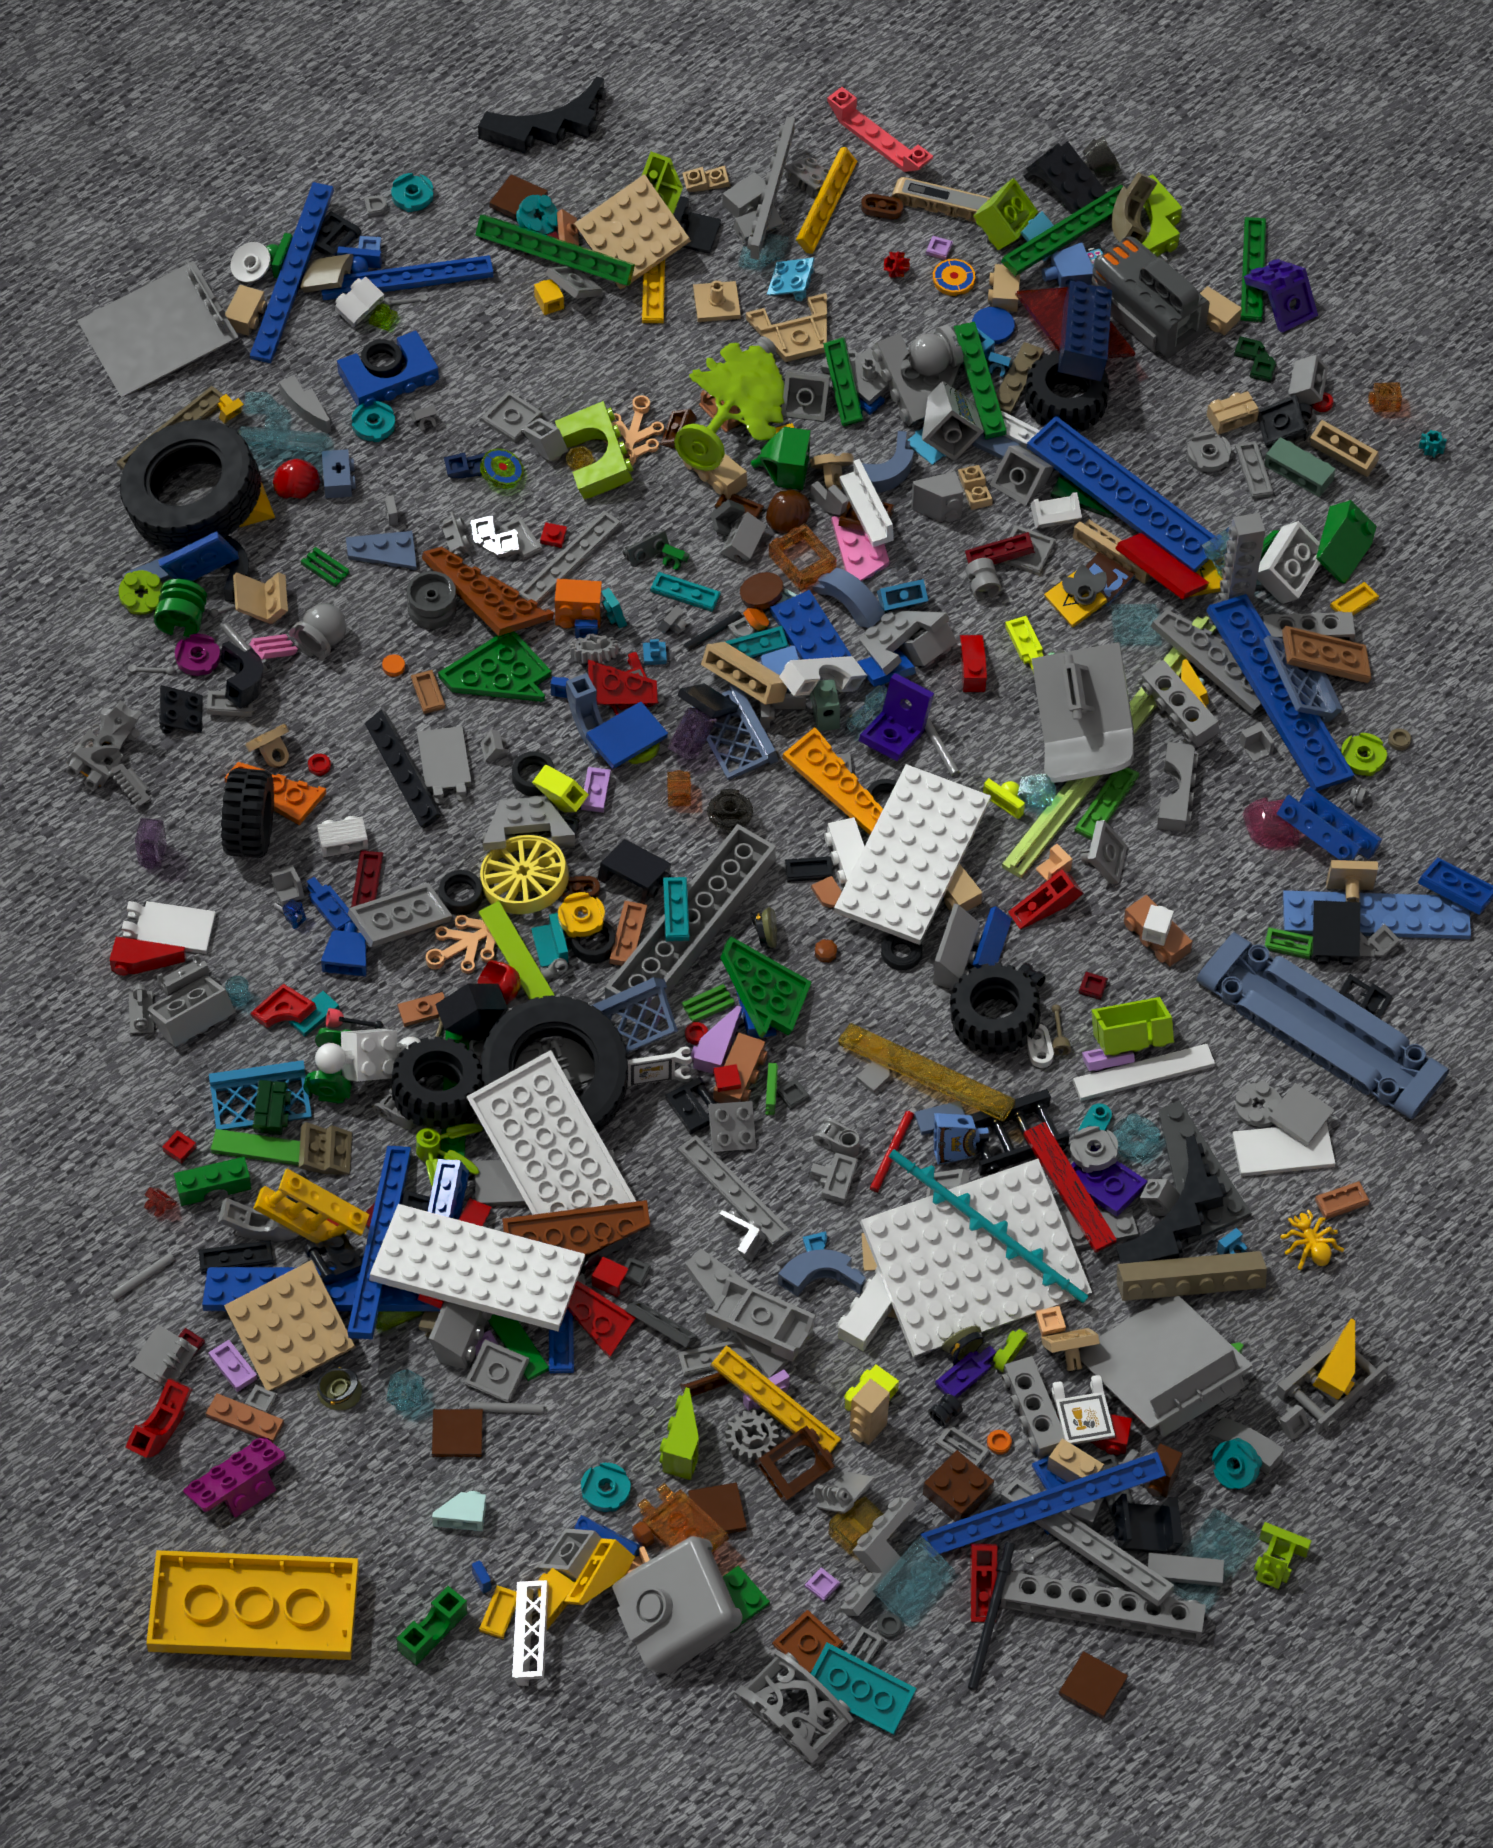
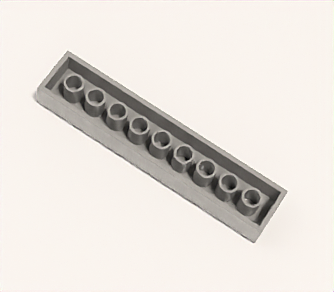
[605,824,776,1023]

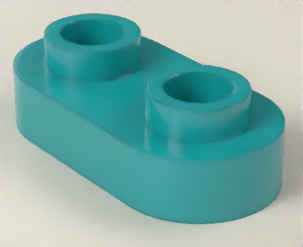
[1078,1103,1112,1131]

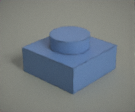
[358,236,381,251]

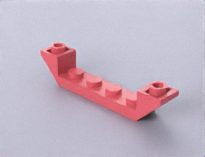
[827,87,933,172]

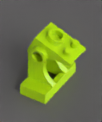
[1254,1522,1312,1589]

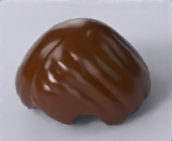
[766,490,811,534]

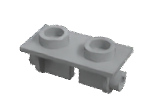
[442,512,472,558]
[129,984,154,1034]

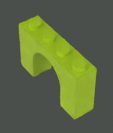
[555,401,634,499]

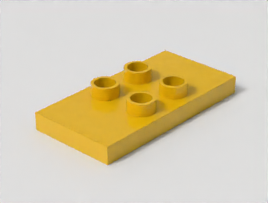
[146,1550,359,1660]

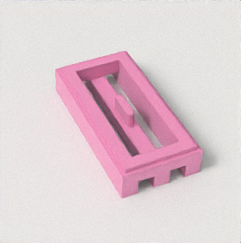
[250,634,298,659]

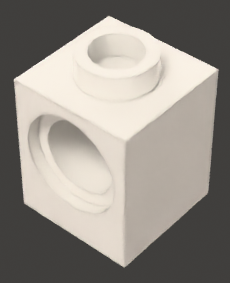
[1142,905,1174,946]

